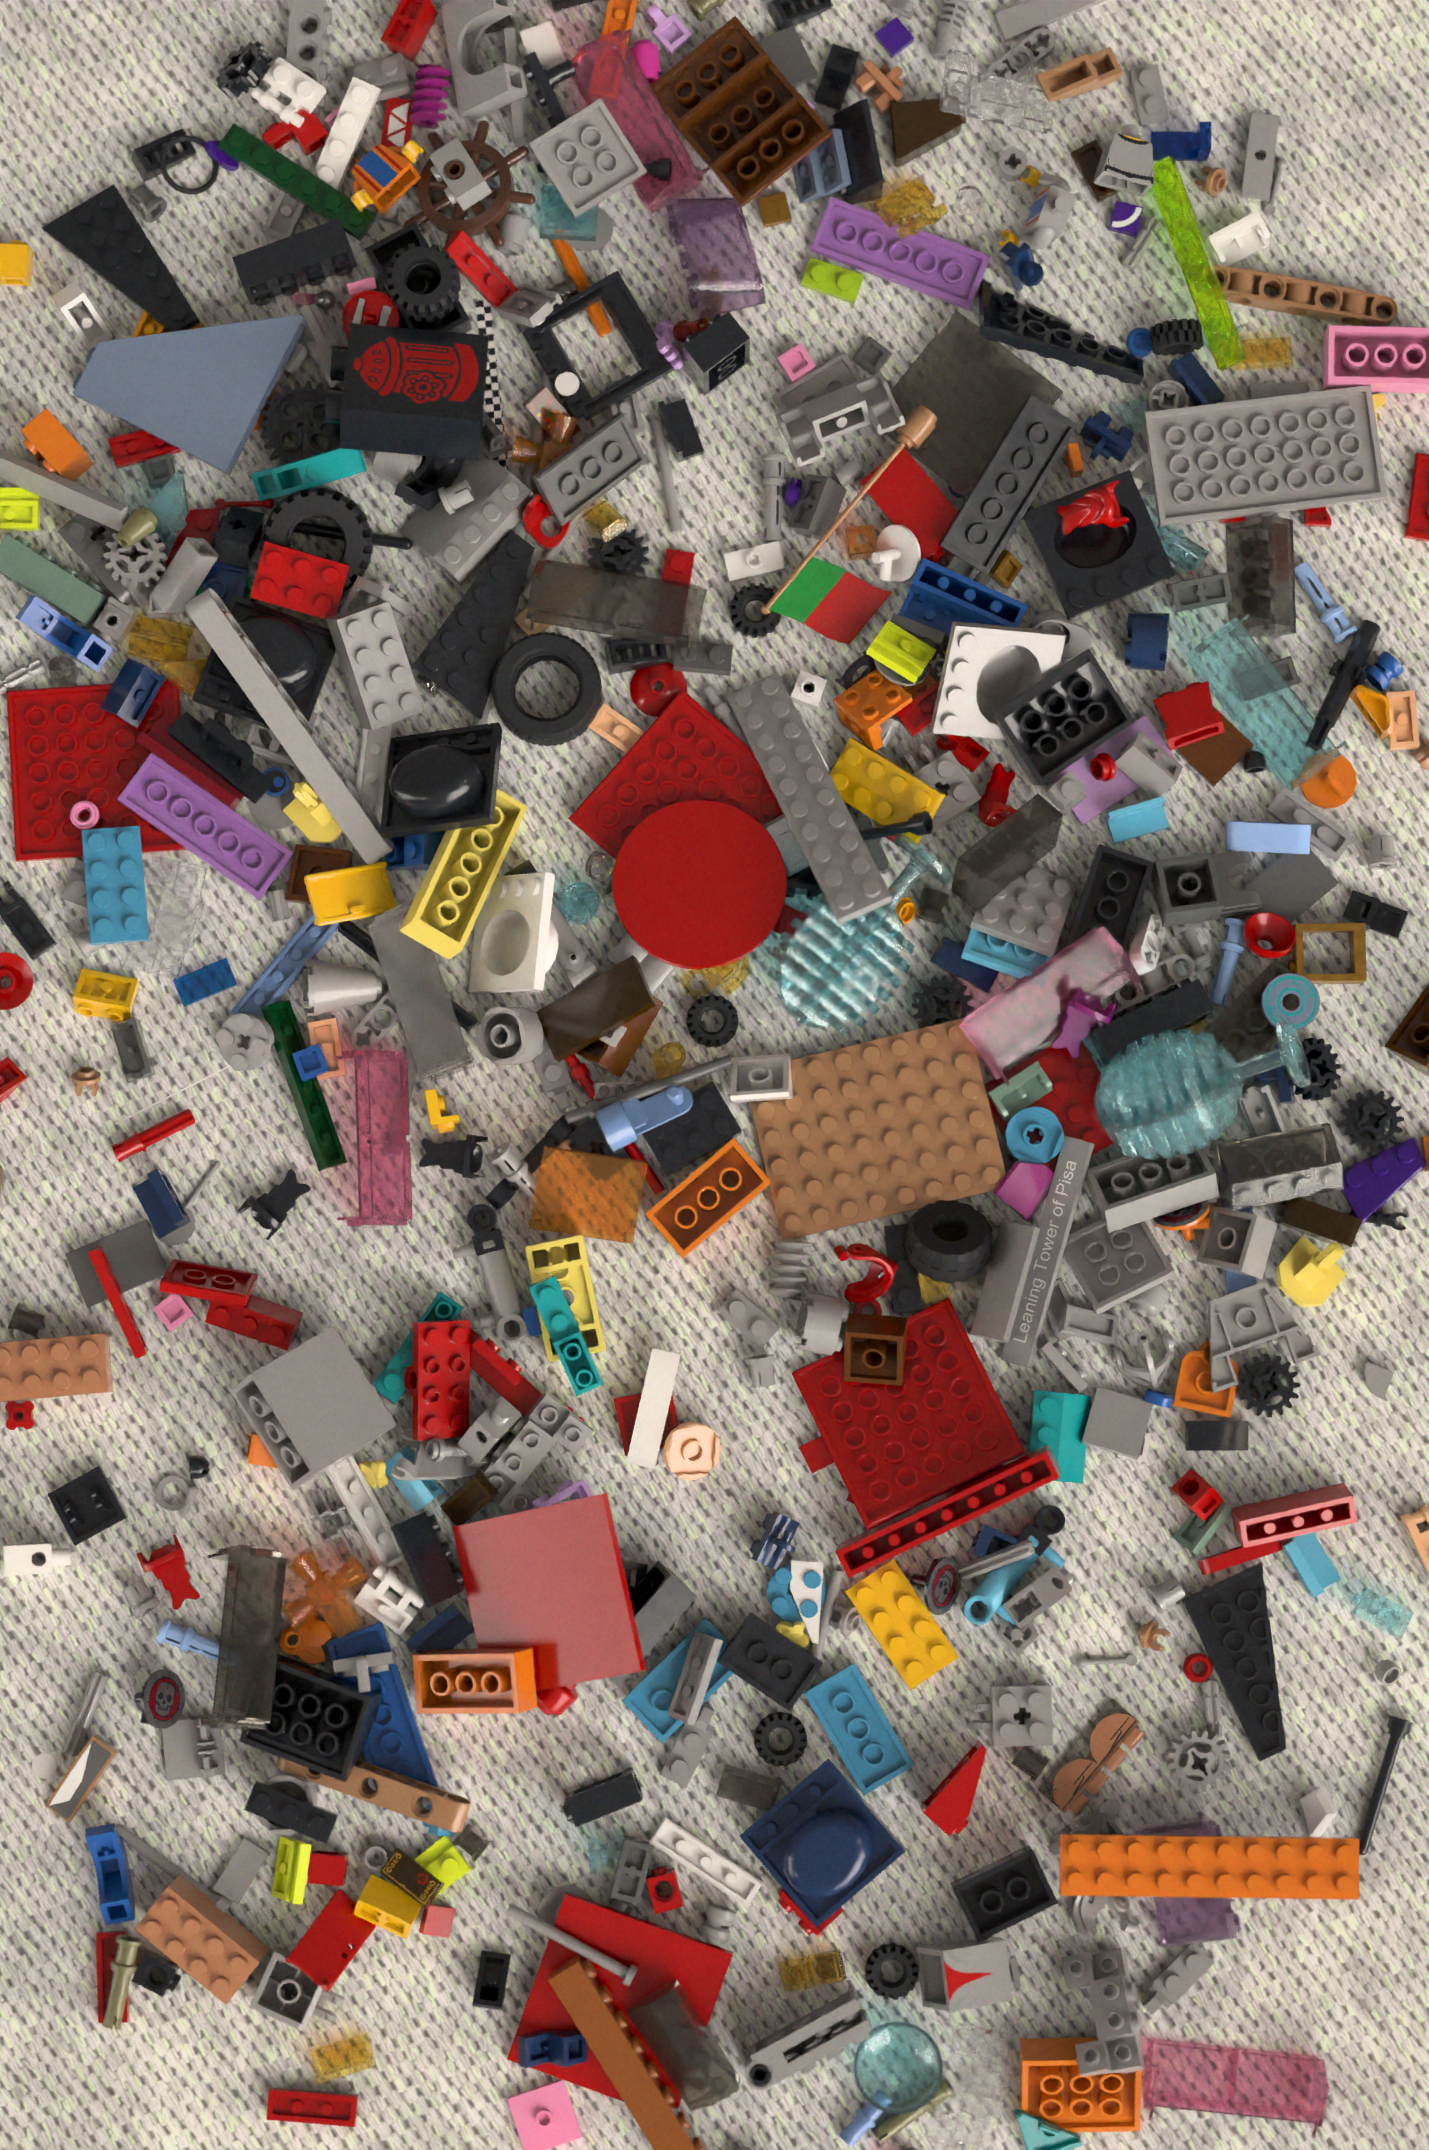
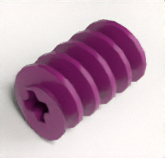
[410,64,452,129]

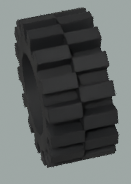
[1150,318,1203,356]
[730,583,781,638]
[686,994,738,1048]
[754,1712,807,1767]
[865,1943,919,2000]

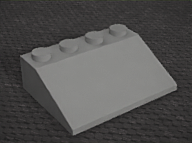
[399,451,534,586]
[965,1221,1040,1344]

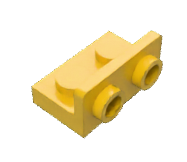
[73,968,139,1022]
[424,1089,461,1134]

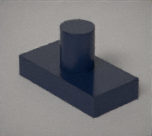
[1256,1044,1295,1104]

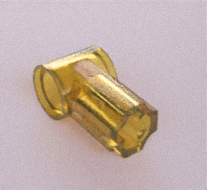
[652,1042,686,1094]

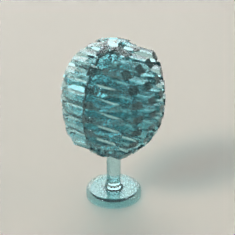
[767,833,953,1035]
[1095,1018,1311,1159]

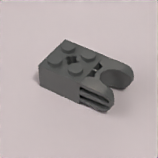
[57,513,166,606]
[1151,851,1262,927]

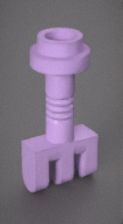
[654,320,684,370]

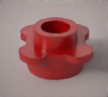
[5,1401,35,1430]

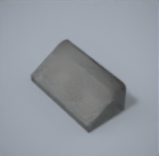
[716,1764,782,1811]

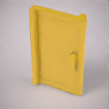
[304,861,397,926]

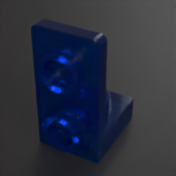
[1150,122,1211,161]

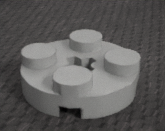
[216,1012,274,1071]

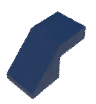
[930,936,999,993]
[518,2030,587,2068]

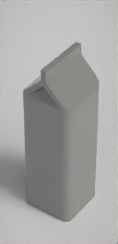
[147,537,219,619]

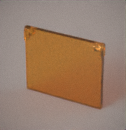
[528,1146,648,1244]

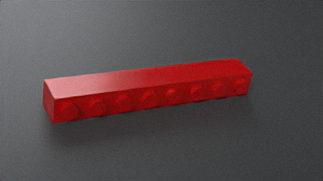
[835,1445,1061,1578]

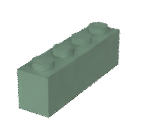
[0,534,107,629]

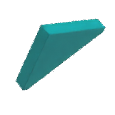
[1014,2109,1083,2150]

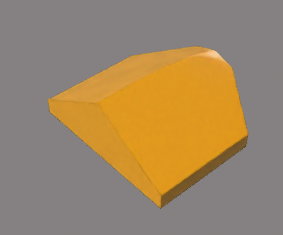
[1349,685,1393,741]

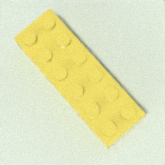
[399,788,528,960]

